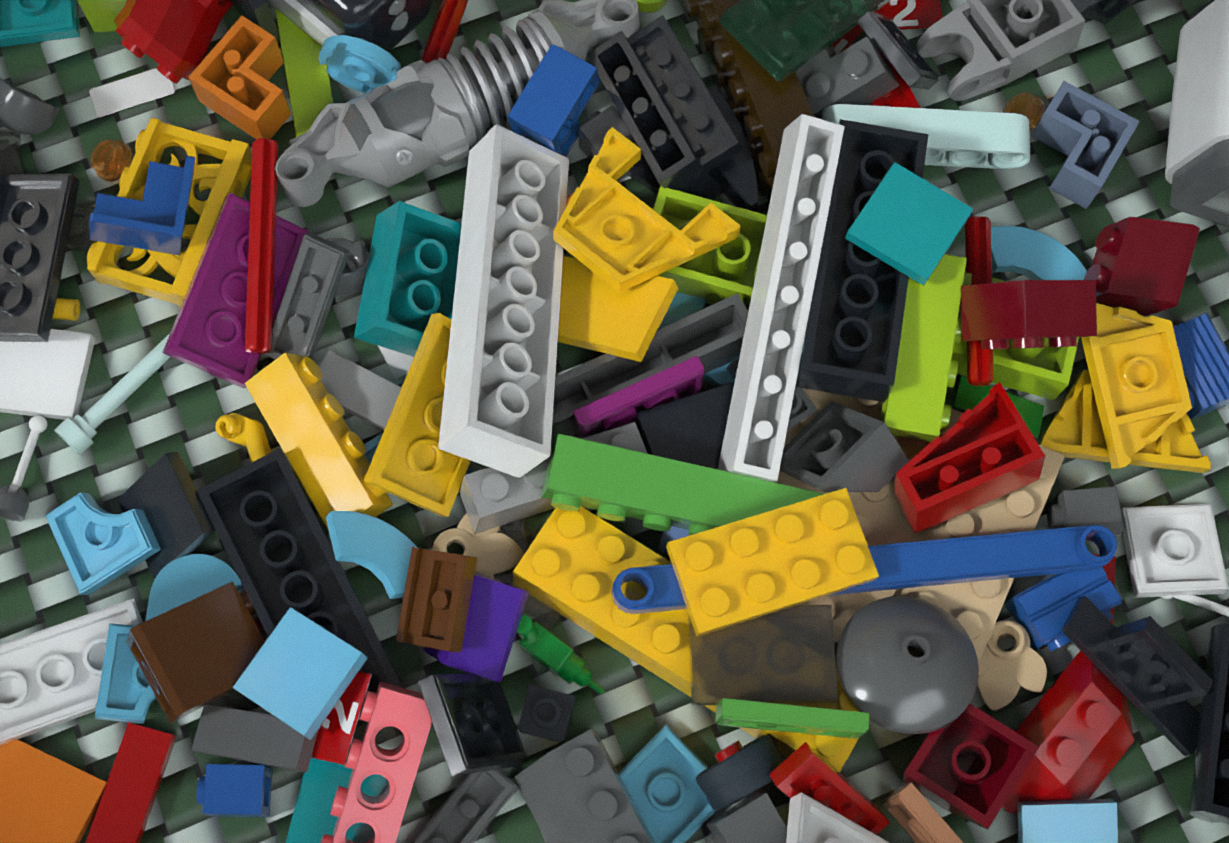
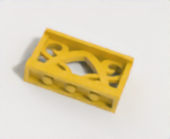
[87,117,252,308]

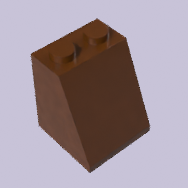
[126,581,269,724]

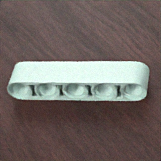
[822,104,1030,169]

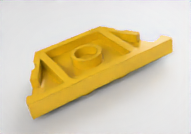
[1081,303,1192,469]
[1038,370,1211,473]

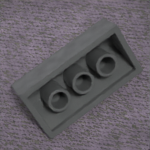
[514,729,655,843]

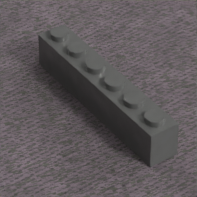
[551,293,748,444]

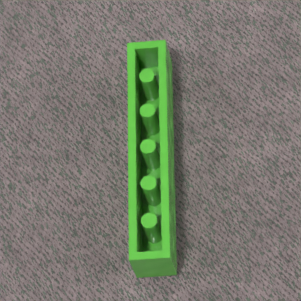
[541,434,824,536]

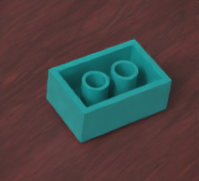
[354,201,462,357]

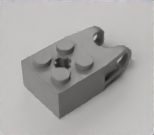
[916,0,1085,101]

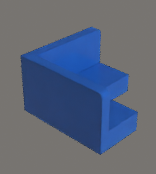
[507,45,600,157]
[89,155,195,256]

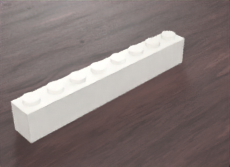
[718,114,845,482]

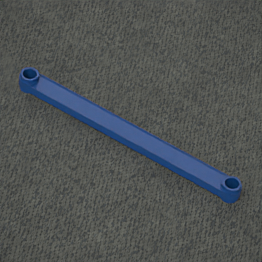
[611,525,1117,614]

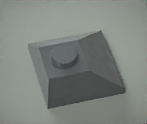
[779,401,909,492]

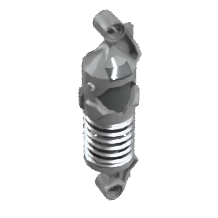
[275,0,640,207]

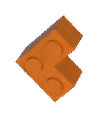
[188,15,291,140]

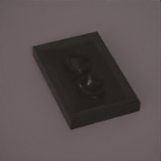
[688,605,838,706]

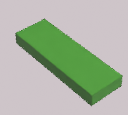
[715,698,869,739]

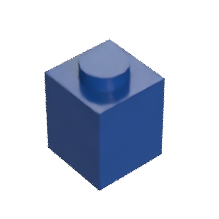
[197,764,273,818]

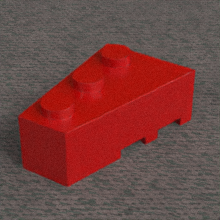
[894,381,1045,534]

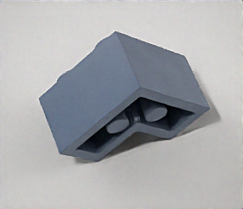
[1031,81,1140,209]

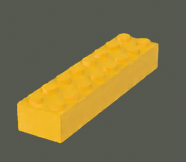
[513,506,860,772]

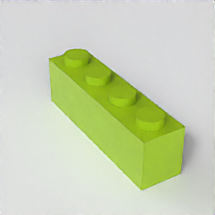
[880,254,972,442]

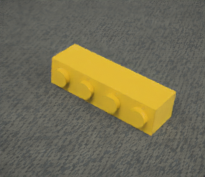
[245,353,394,530]

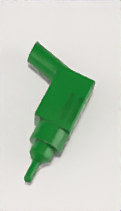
[517,614,605,695]

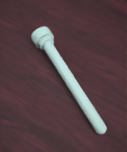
[54,333,170,455]

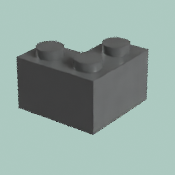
[783,24,900,119]

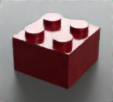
[961,280,1097,350]

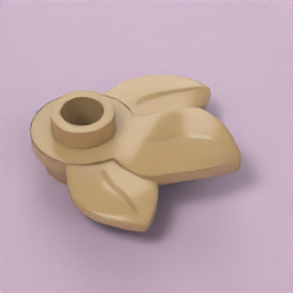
[432,513,524,578]
[978,620,1047,711]

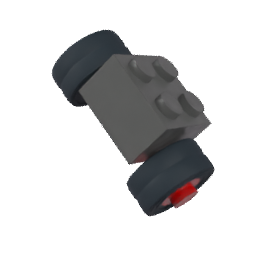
[695,734,787,843]

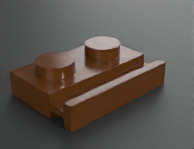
[396,547,477,653]

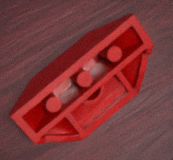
[1002,650,1134,813]

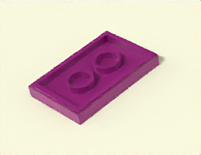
[573,356,704,439]

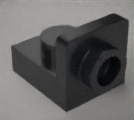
[518,684,575,743]

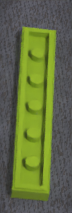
[275,8,334,137]

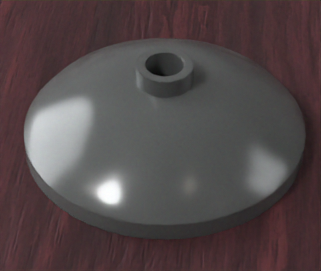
[836,596,979,734]

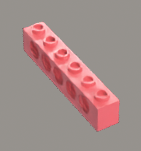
[321,681,432,843]

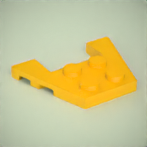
[553,127,741,293]

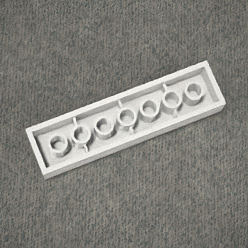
[438,124,569,478]

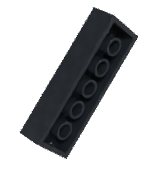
[795,119,929,402]
[196,448,405,728]

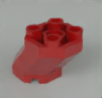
[114,0,233,84]

